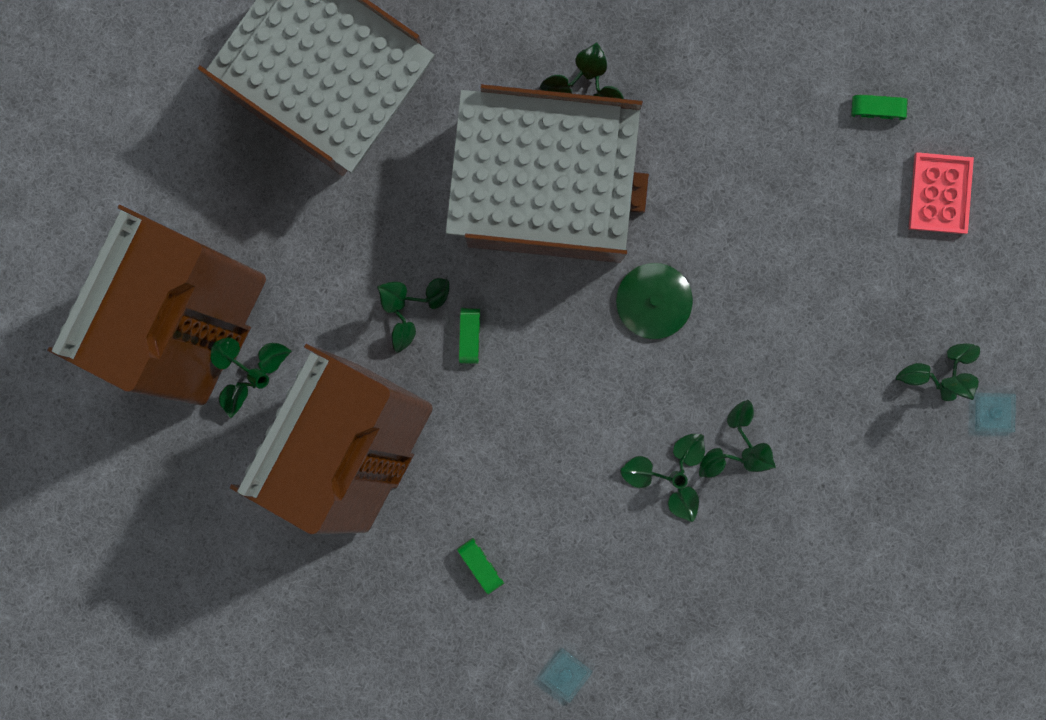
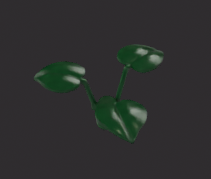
[540,42,624,99]
[377,278,449,353]
[210,338,292,418]
[896,343,980,401]
[699,400,776,478]
[620,433,705,522]

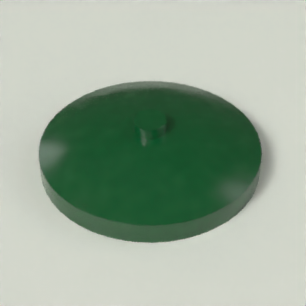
[616,263,693,339]

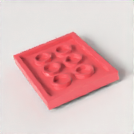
[909,153,974,234]

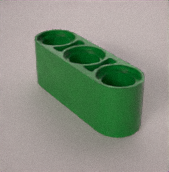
[851,95,908,120]
[459,308,480,364]
[457,538,504,595]

